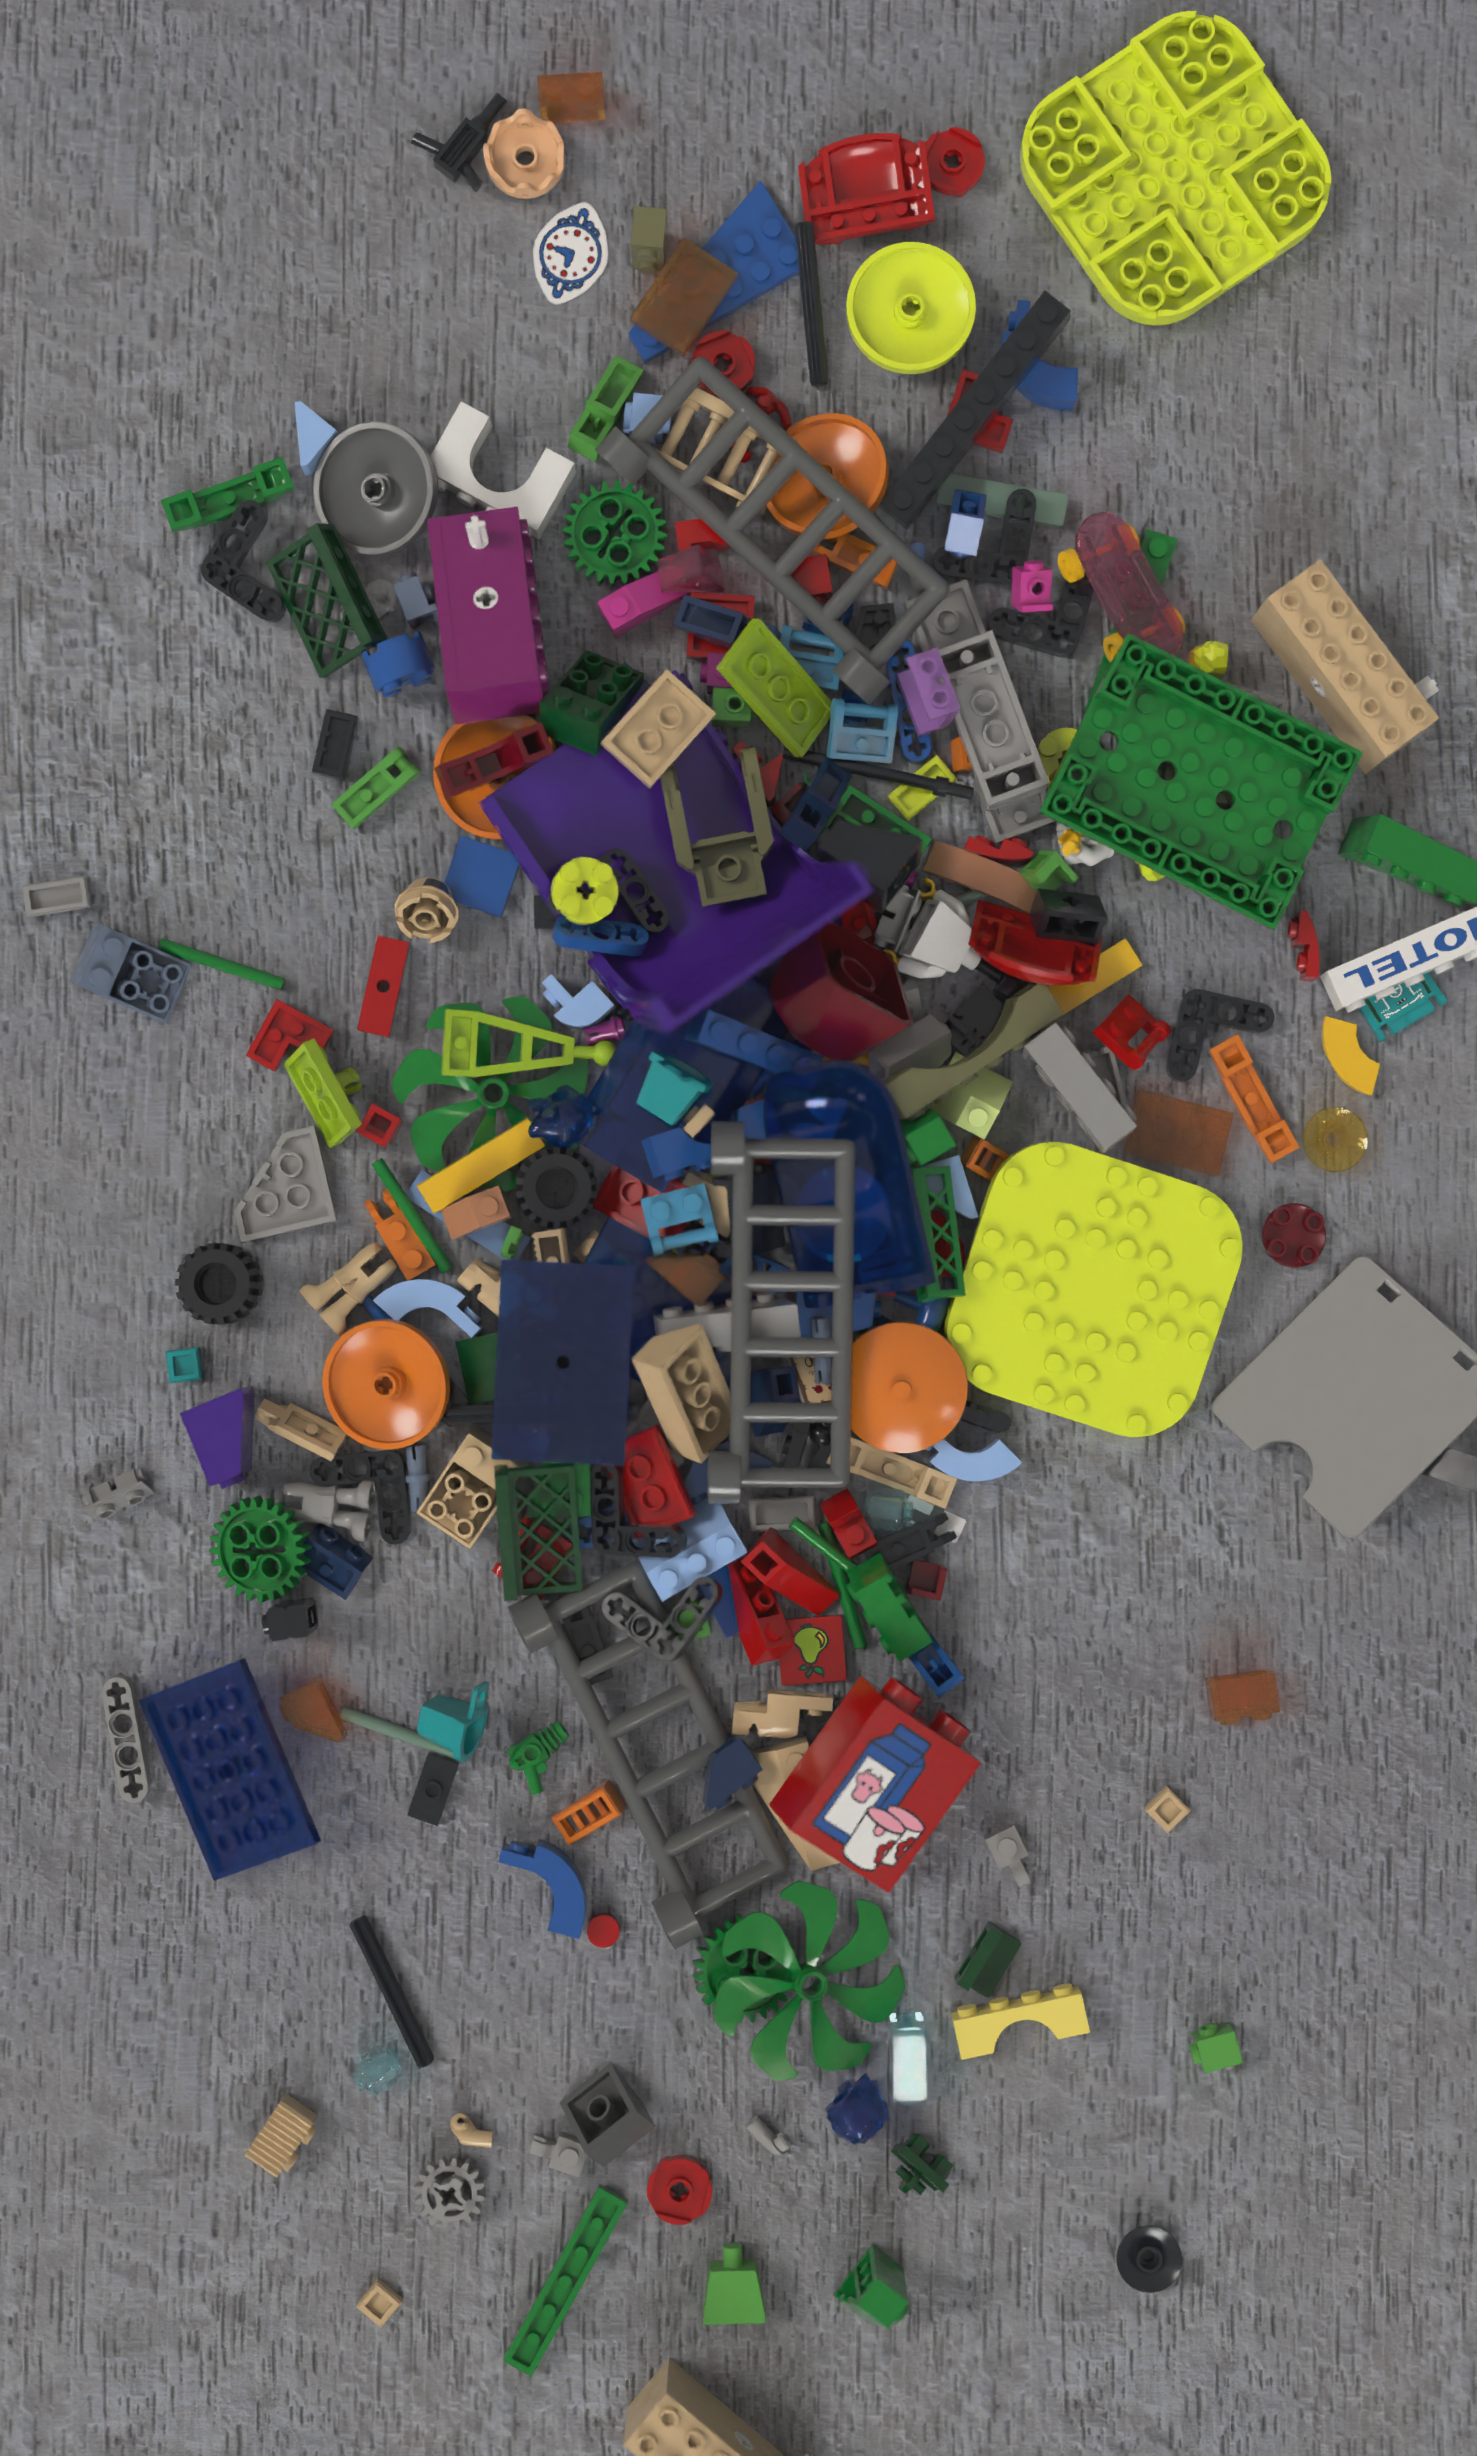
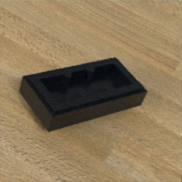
[312,709,359,781]
[407,1752,460,1826]

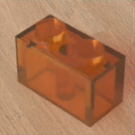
[537,72,606,123]
[1204,1669,1280,1725]

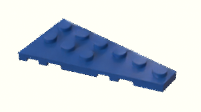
[628,181,799,364]

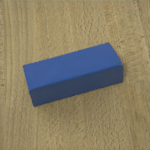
[701,1565,739,1639]

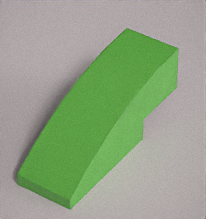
[568,355,644,462]

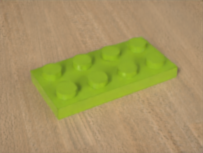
[716,618,832,757]

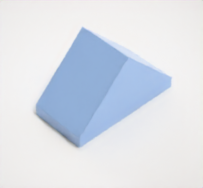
[295,401,338,475]

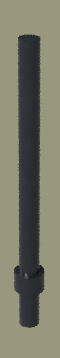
[783,747,974,800]

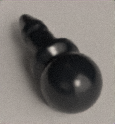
[809,1401,831,1446]

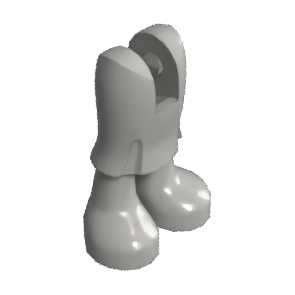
[283,1480,376,1542]

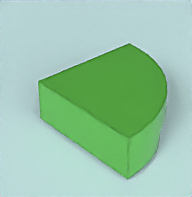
[501,1225,525,1260]

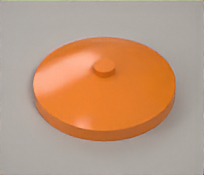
[766,413,889,539]
[433,715,558,839]
[322,1319,450,1450]
[851,1321,968,1453]

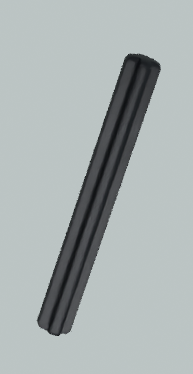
[795,222,828,387]
[350,1915,434,2068]

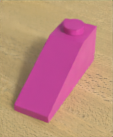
[597,561,698,639]

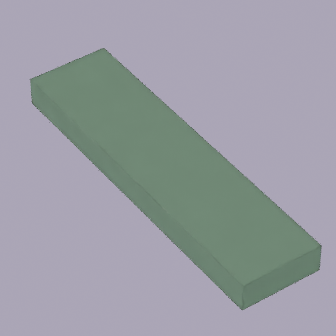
[936,473,1069,529]

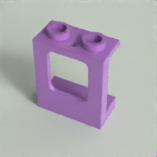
[896,647,961,737]

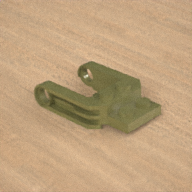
[660,747,774,908]

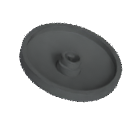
[313,422,438,556]

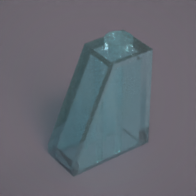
[889,2012,927,2106]

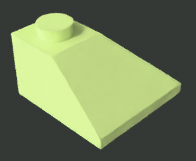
[926,1052,1013,1140]

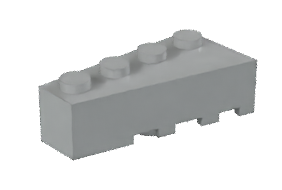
[1021,1023,1137,1154]
[653,1292,801,1352]

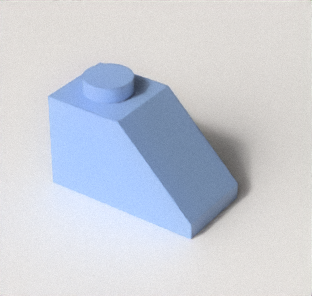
[920,1155,978,1220]

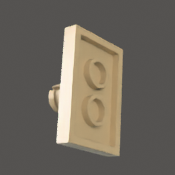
[601,669,716,789]

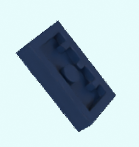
[301,1523,373,1600]

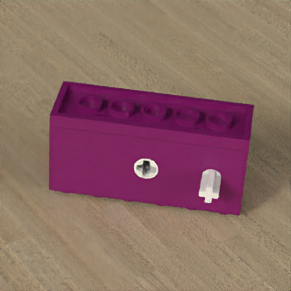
[427,506,550,724]

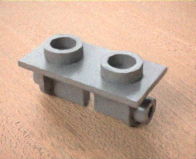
[873,885,922,952]
[82,1468,154,1520]

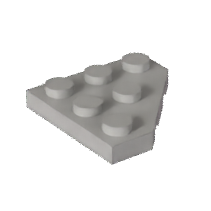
[234,1126,338,1243]

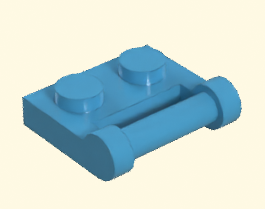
[780,625,844,693]
[826,698,898,763]
[640,1183,719,1257]

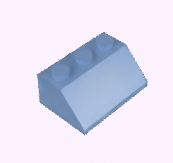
[632,1498,748,1601]

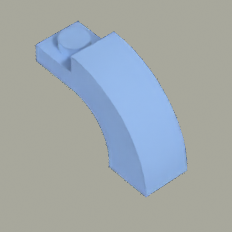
[373,1279,483,1338]
[926,1438,1022,1481]

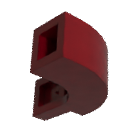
[434,722,554,799]

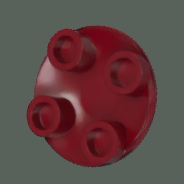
[1262,1203,1326,1268]

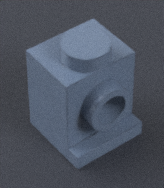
[393,573,438,629]

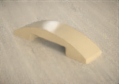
[827,1437,957,1509]

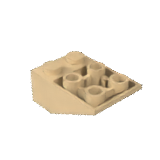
[416,1426,529,1549]

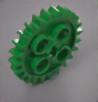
[562,480,667,588]
[209,1495,312,1603]
[692,1914,799,2024]

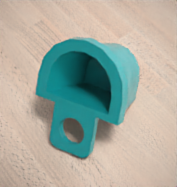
[636,1051,713,1125]
[417,1681,490,1762]

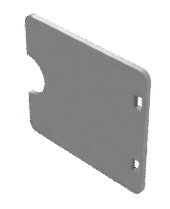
[1212,1257,1477,1539]

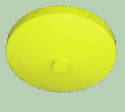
[846,242,976,374]

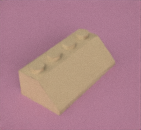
[632,1324,731,1464]

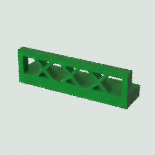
[903,1166,966,1303]

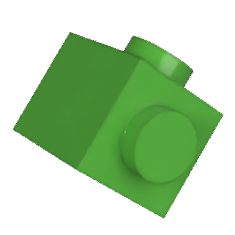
[712,687,757,728]
[1189,2023,1243,2073]

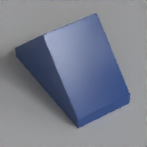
[908,1633,965,1699]

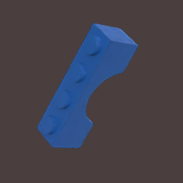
[684,1009,823,1087]
[641,1098,782,1181]

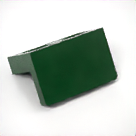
[955,1921,1021,1998]

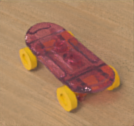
[1057,512,1185,663]

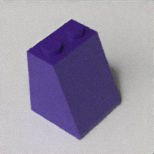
[180,1386,255,1489]

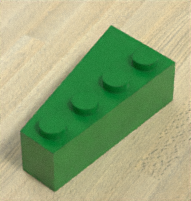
[1338,814,1477,908]

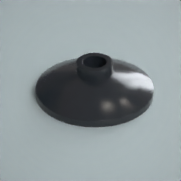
[1116,2225,1182,2293]

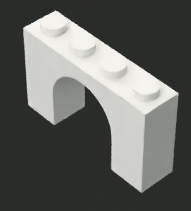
[430,401,576,539]

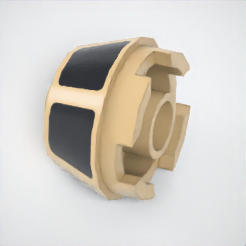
[394,877,459,943]

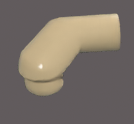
[450,2112,493,2148]

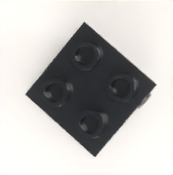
[944,984,1005,1069]

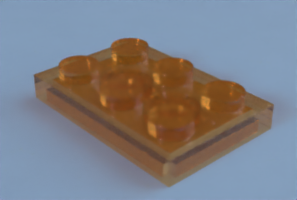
[630,238,738,357]
[1123,1090,1234,1176]

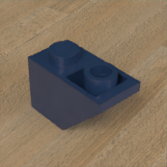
[750,1366,800,1437]
[702,1735,763,1811]

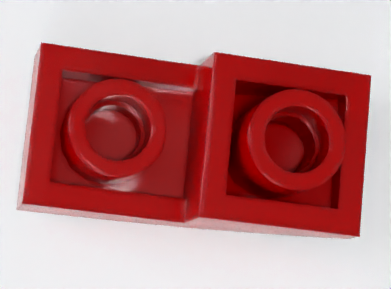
[963,835,1034,864]
[1287,910,1320,982]

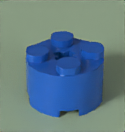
[361,631,436,699]

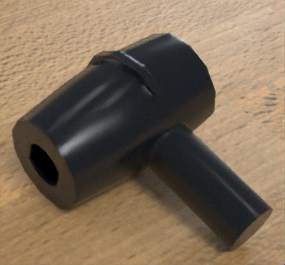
[975,958,1029,1003]

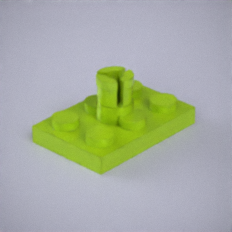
[283,1038,362,1148]

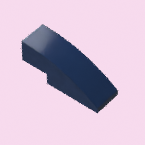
[673,595,781,650]
[779,757,852,852]

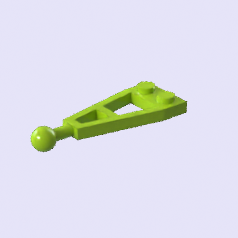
[441,1009,618,1078]

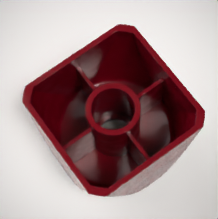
[769,920,914,1062]

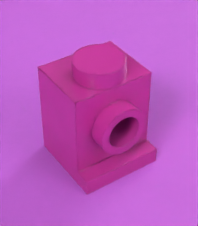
[1011,560,1053,612]

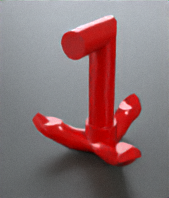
[729,387,792,463]

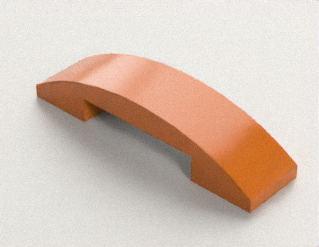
[1209,1034,1300,1163]

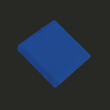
[444,835,520,918]

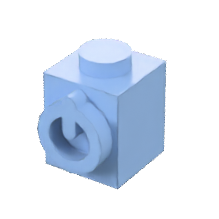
[623,393,671,447]

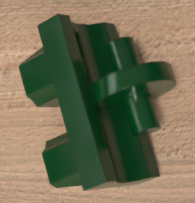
[890,2133,953,2195]

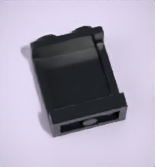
[713,1163,785,1258]

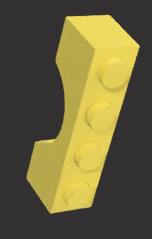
[951,1983,1090,2060]

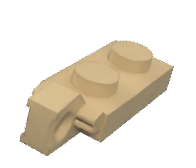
[255,1398,347,1462]

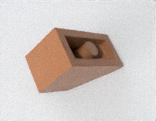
[441,1185,513,1240]

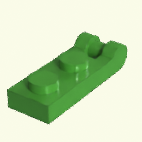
[331,747,422,830]

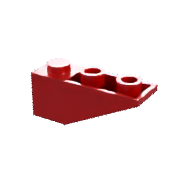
[741,1527,841,1616]
[728,1559,795,1666]

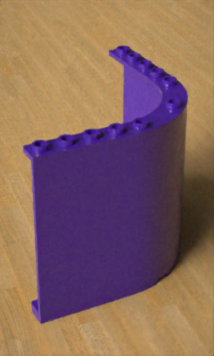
[478,670,873,1033]

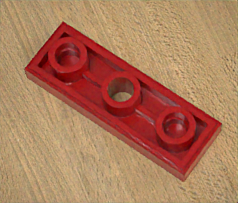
[357,935,411,1038]

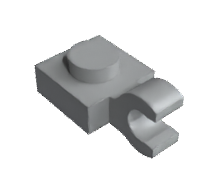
[984,1824,1031,1887]
[530,2132,587,2177]

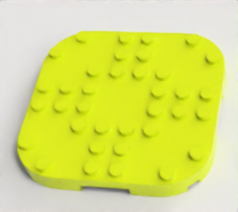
[1020,11,1331,325]
[944,1141,1243,1437]

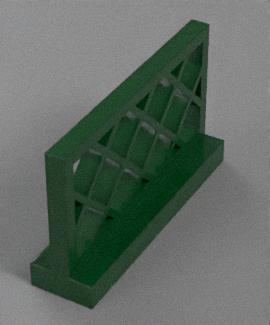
[266,523,388,678]
[494,1463,583,1601]

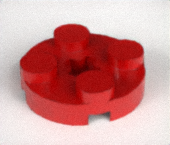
[925,127,985,197]
[691,330,755,398]
[647,2155,712,2225]

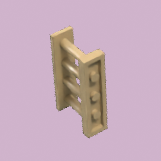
[653,387,799,515]

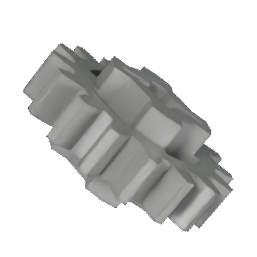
[414,2154,486,2230]

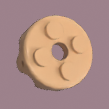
[483,108,566,199]

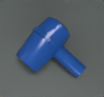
[894,1289,951,1332]

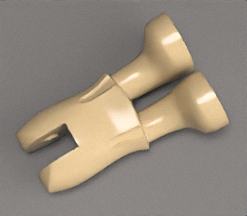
[298,1242,397,1336]

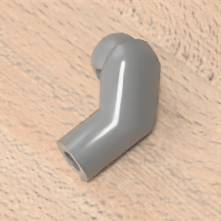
[746,2115,791,2156]

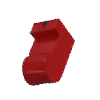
[675,519,731,561]

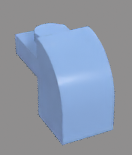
[542,974,615,1029]

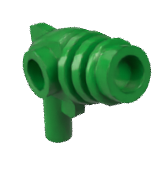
[507,1721,570,1795]

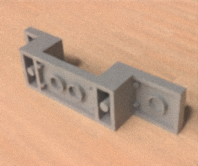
[905,579,1056,845]

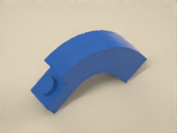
[1000,300,1078,410]
[498,1839,587,1939]

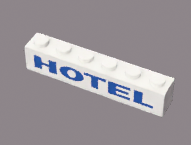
[1320,907,1477,1013]

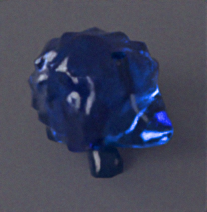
[528,1085,595,1148]
[825,2074,889,2145]

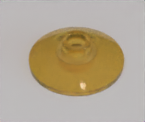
[1302,1107,1368,1172]

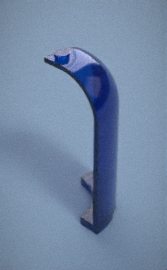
[763,1058,937,1308]

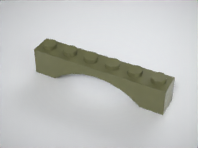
[876,982,1063,1121]

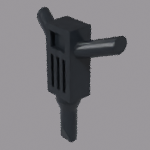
[411,93,507,192]

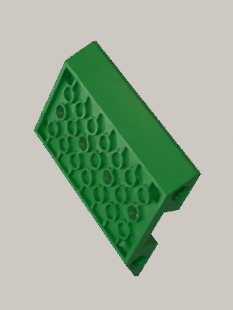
[1039,633,1363,931]

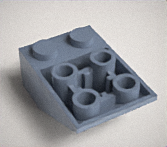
[69,923,192,1024]

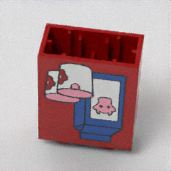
[769,1675,981,1893]

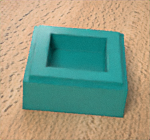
[166,1347,204,1383]

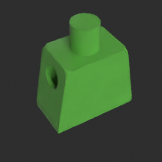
[703,2242,766,2325]

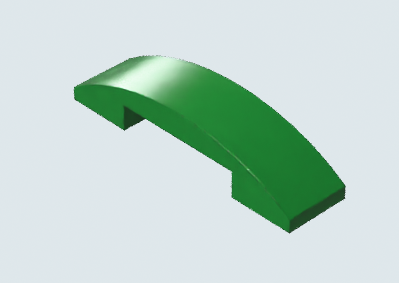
[161,457,295,532]

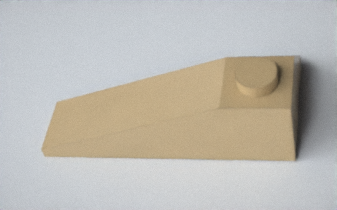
[750,1736,840,1871]

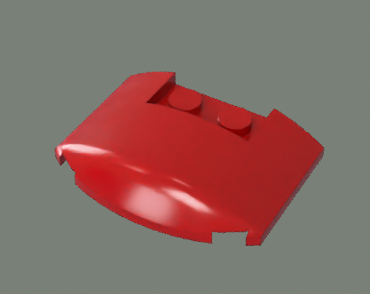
[798,133,936,245]
[968,900,1103,986]

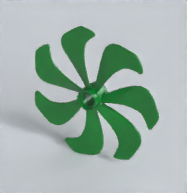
[392,997,588,1193]
[714,1881,905,2081]

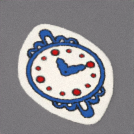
[533,203,608,304]

